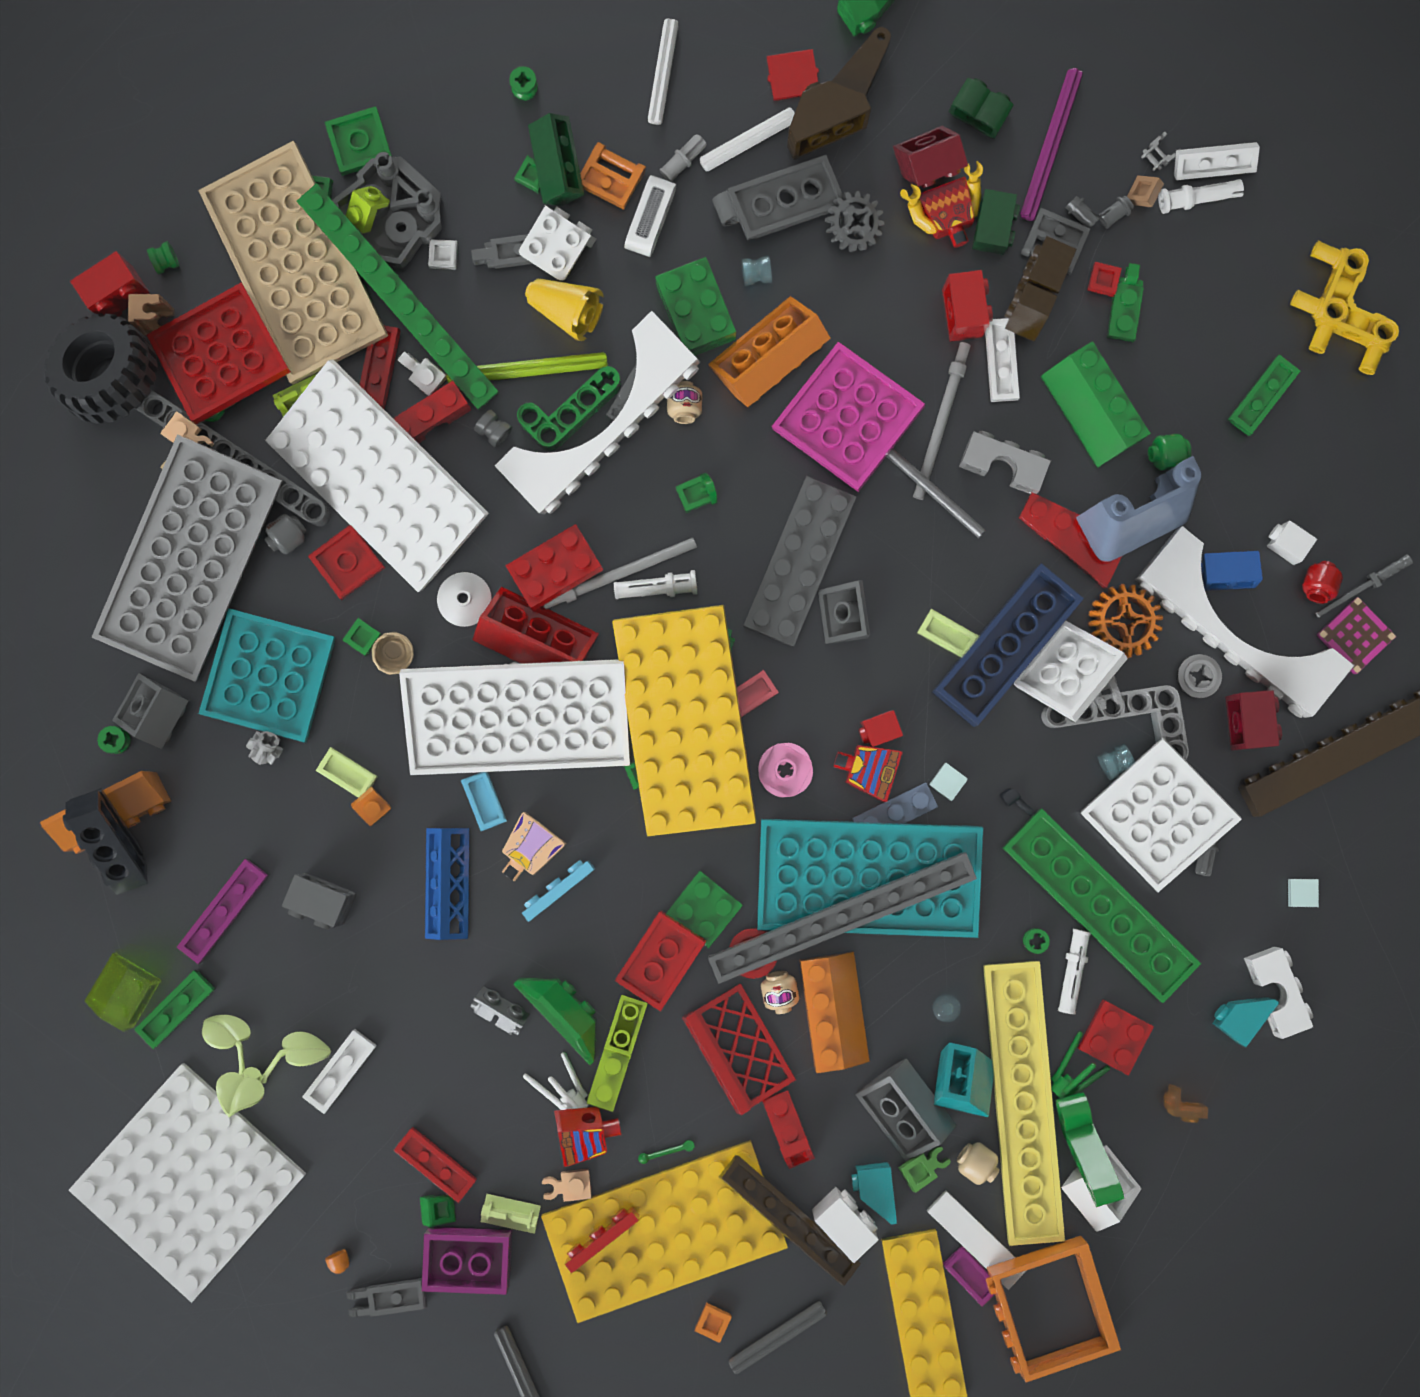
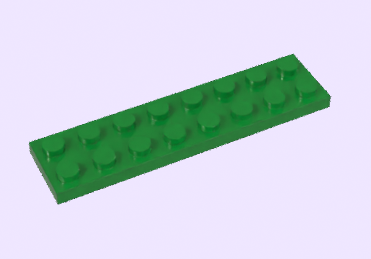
[1002,809,1201,1003]

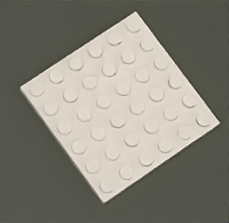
[69,1063,306,1303]

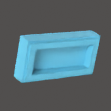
[461,772,507,831]

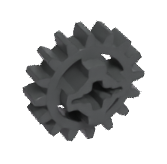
[825,191,884,252]

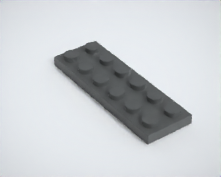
[743,476,856,647]

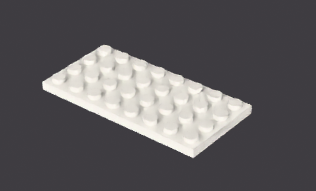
[265,360,489,592]
[399,660,630,775]

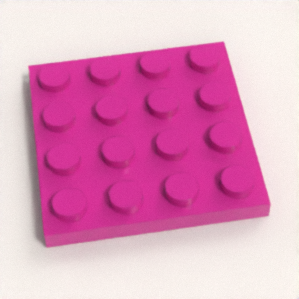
[772,342,925,492]

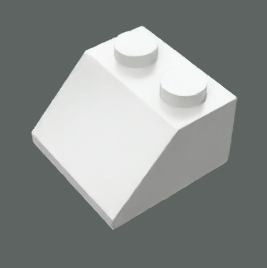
[1061,1145,1142,1232]

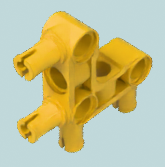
[1290,241,1399,375]

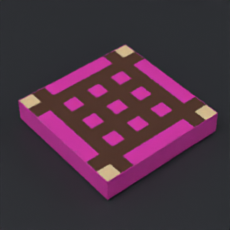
[1316,597,1396,674]

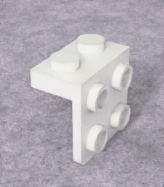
[519,206,596,281]

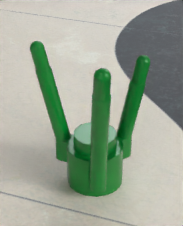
[1051,1032,1110,1098]

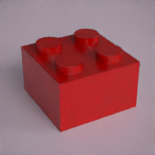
[70,251,150,317]
[942,270,993,342]

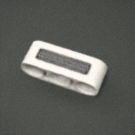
[624,175,676,257]

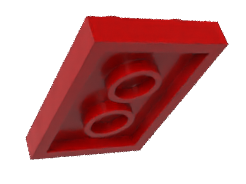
[505,524,603,612]
[615,910,706,1012]

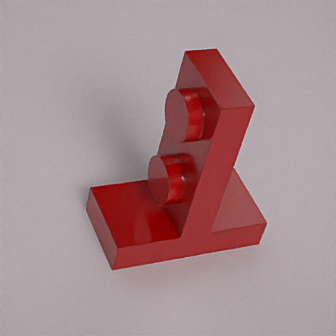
[763,1090,815,1169]

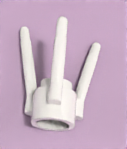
[523,1052,588,1110]

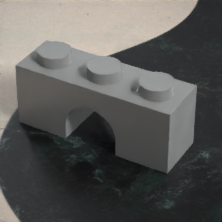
[959,431,1050,494]

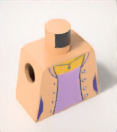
[502,812,567,881]

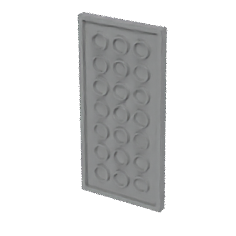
[92,435,283,682]

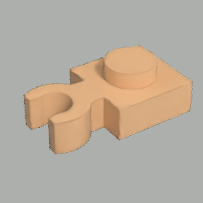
[160,411,214,447]
[542,1169,592,1202]

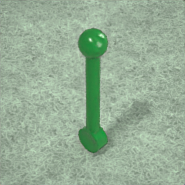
[638,1140,695,1164]

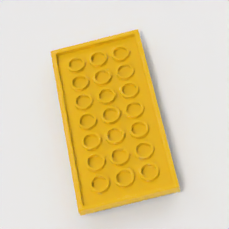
[612,605,757,836]
[541,1140,788,1323]

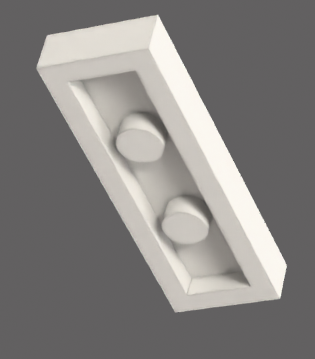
[1174,142,1260,180]
[985,318,1020,402]
[303,1029,377,1114]

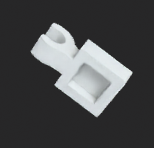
[398,351,447,396]

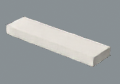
[927,1190,1027,1290]

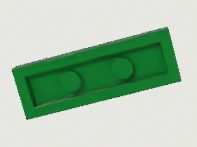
[1228,355,1300,436]
[134,970,215,1049]

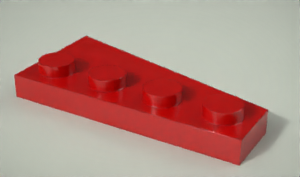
[1019,492,1122,589]

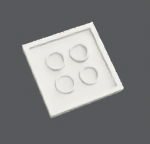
[1014,621,1128,722]

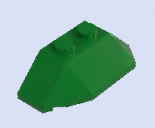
[513,978,597,1065]

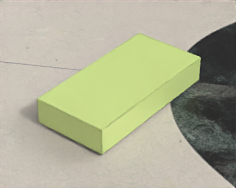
[917,609,978,657]
[316,747,378,798]

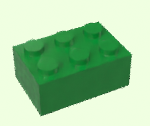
[655,257,736,356]

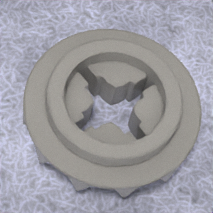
[1177,654,1222,698]

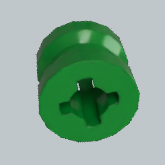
[509,66,538,101]
[147,241,179,275]
[97,726,131,754]

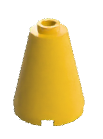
[525,278,604,341]

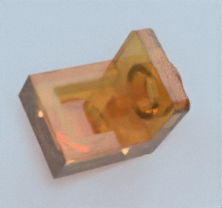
[1164,1085,1208,1123]

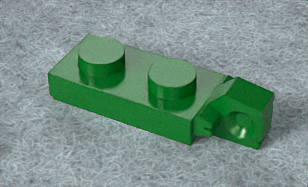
[1107,263,1144,342]

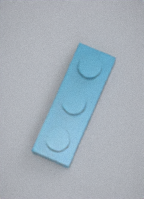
[522,860,595,922]

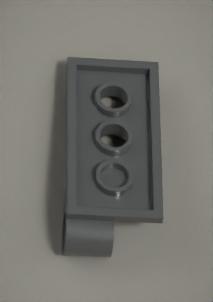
[712,155,843,240]

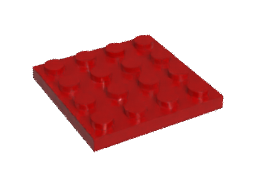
[147,282,291,425]

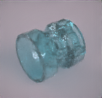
[741,255,772,286]
[1098,744,1135,780]

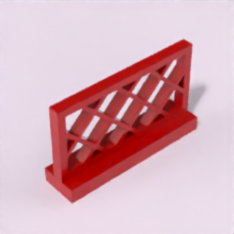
[682,984,796,1115]

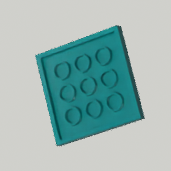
[199,608,336,743]

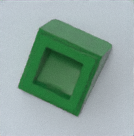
[420,1194,456,1227]

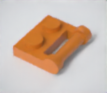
[580,142,646,210]

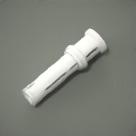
[1158,179,1244,214]
[614,570,698,599]

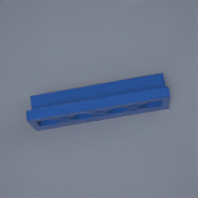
[425,828,469,940]

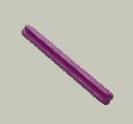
[1020,68,1083,221]

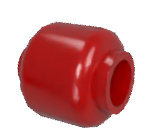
[1302,561,1343,604]

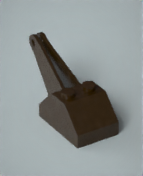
[787,27,891,160]

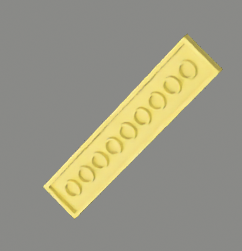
[983,961,1065,1246]

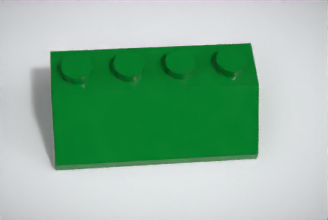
[1041,341,1151,468]

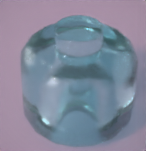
[932,994,961,1023]

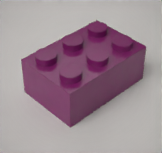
[422,1227,512,1295]

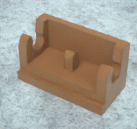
[128,294,174,335]

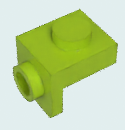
[345,186,390,234]

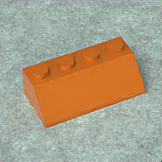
[708,296,830,407]
[40,771,171,854]
[799,951,870,1073]

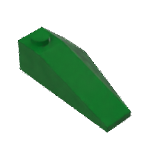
[837,0,895,37]

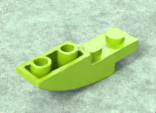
[586,995,648,1112]

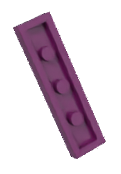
[177,859,269,964]

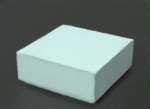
[929,763,968,801]
[1288,879,1319,907]

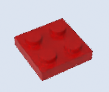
[1078,1000,1154,1076]

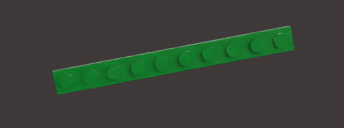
[296,183,499,410]

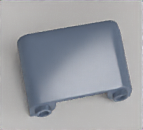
[1076,456,1201,562]

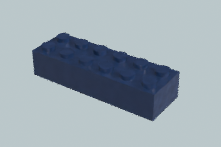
[932,563,1084,727]

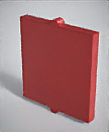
[766,49,819,101]

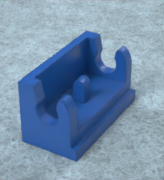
[1201,551,1263,591]

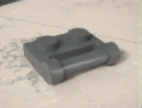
[1021,208,1090,275]

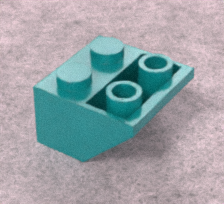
[934,1042,994,1117]

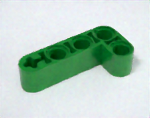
[517,366,621,452]
[1056,1092,1124,1208]

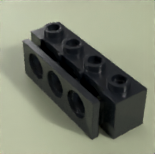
[63,788,148,895]

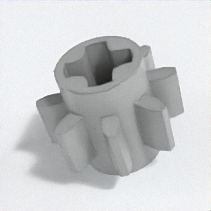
[246,731,283,765]

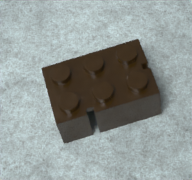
[1004,236,1077,342]

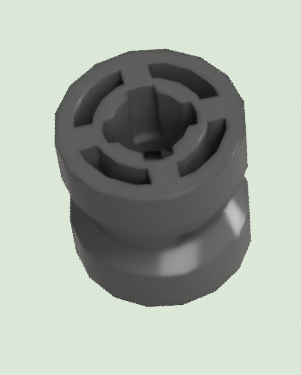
[474,410,512,448]

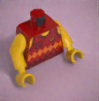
[900,161,983,248]

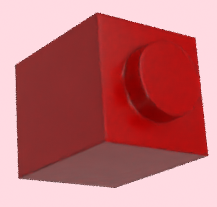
[858,710,903,747]

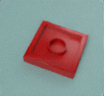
[308,525,385,600]

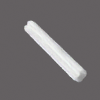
[648,18,678,125]
[700,108,795,171]

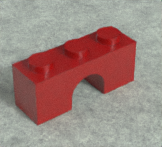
[393,381,471,444]

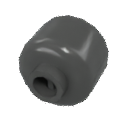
[264,514,307,554]

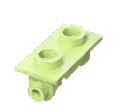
[480,1194,541,1234]

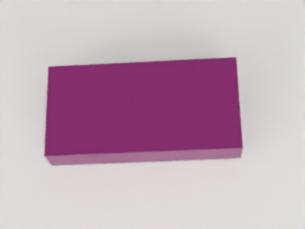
[943,1245,995,1307]

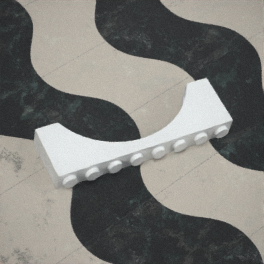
[495,311,700,514]
[1135,526,1354,718]

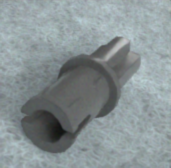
[1195,840,1220,876]

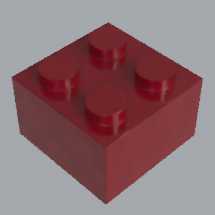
[893,126,968,188]
[1225,690,1282,750]

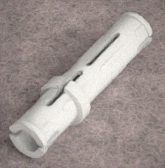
[1058,929,1091,1014]

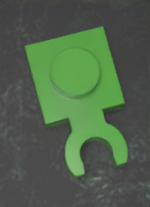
[898,1146,951,1193]

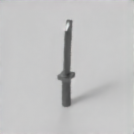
[1315,554,1413,618]

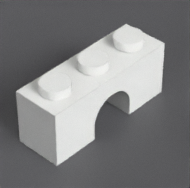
[1244,947,1313,1039]

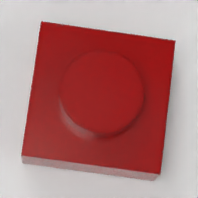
[1087,262,1122,297]

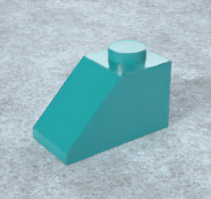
[1212,997,1279,1047]
[851,1162,897,1224]

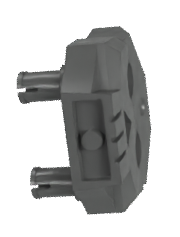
[332,152,442,269]

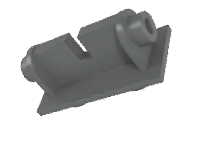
[470,986,530,1036]

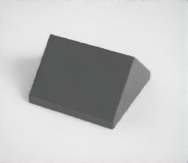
[818,580,870,644]

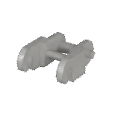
[1141,132,1181,171]

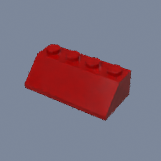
[472,586,599,664]

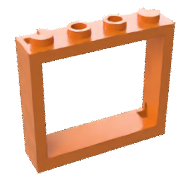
[985,1236,1121,1382]

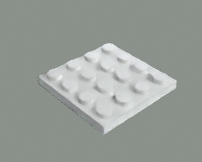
[1081,737,1242,892]

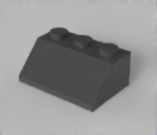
[855,1059,957,1161]

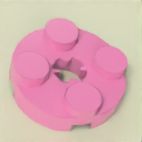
[758,743,813,797]

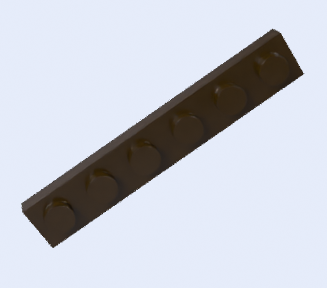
[719,1155,861,1286]

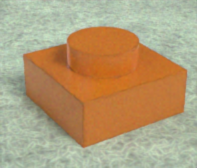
[351,787,391,826]
[695,1302,732,1343]

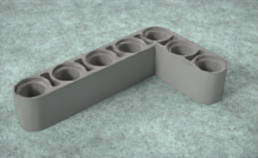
[1041,685,1189,760]

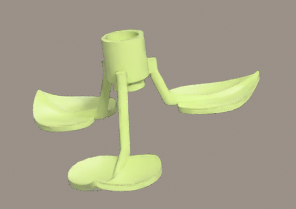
[202,1015,331,1117]

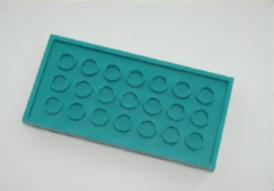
[757,819,983,938]

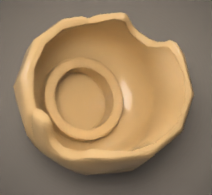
[372,632,414,675]

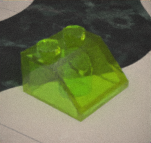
[85,953,161,1032]

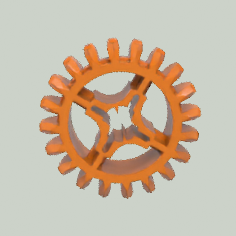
[1088,584,1163,658]

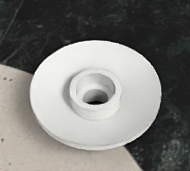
[437,572,492,627]

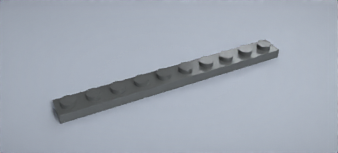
[708,852,977,983]

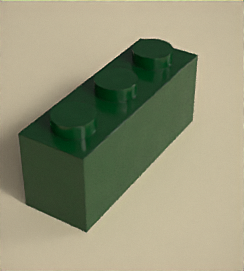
[528,113,584,206]

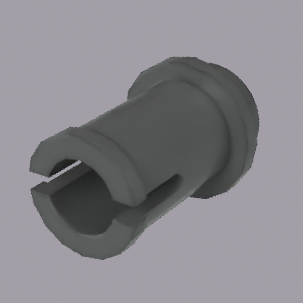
[1065,196,1100,228]
[1097,196,1134,229]

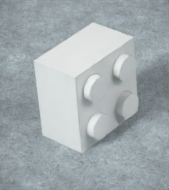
[812,1187,879,1263]

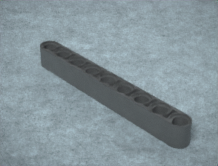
[136,390,331,526]

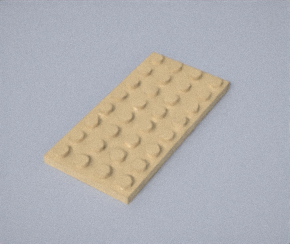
[198,141,388,384]

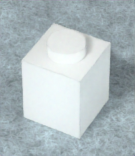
[1267,521,1317,565]

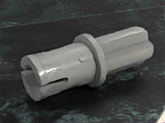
[659,134,707,182]

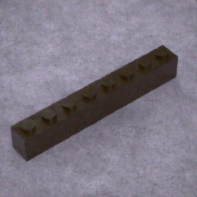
[1238,690,1420,817]

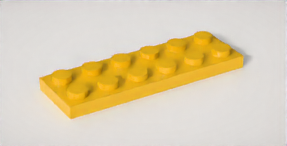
[881,1229,967,1397]

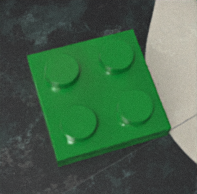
[325,106,393,176]
[666,871,743,948]

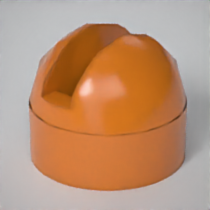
[325,1249,350,1274]

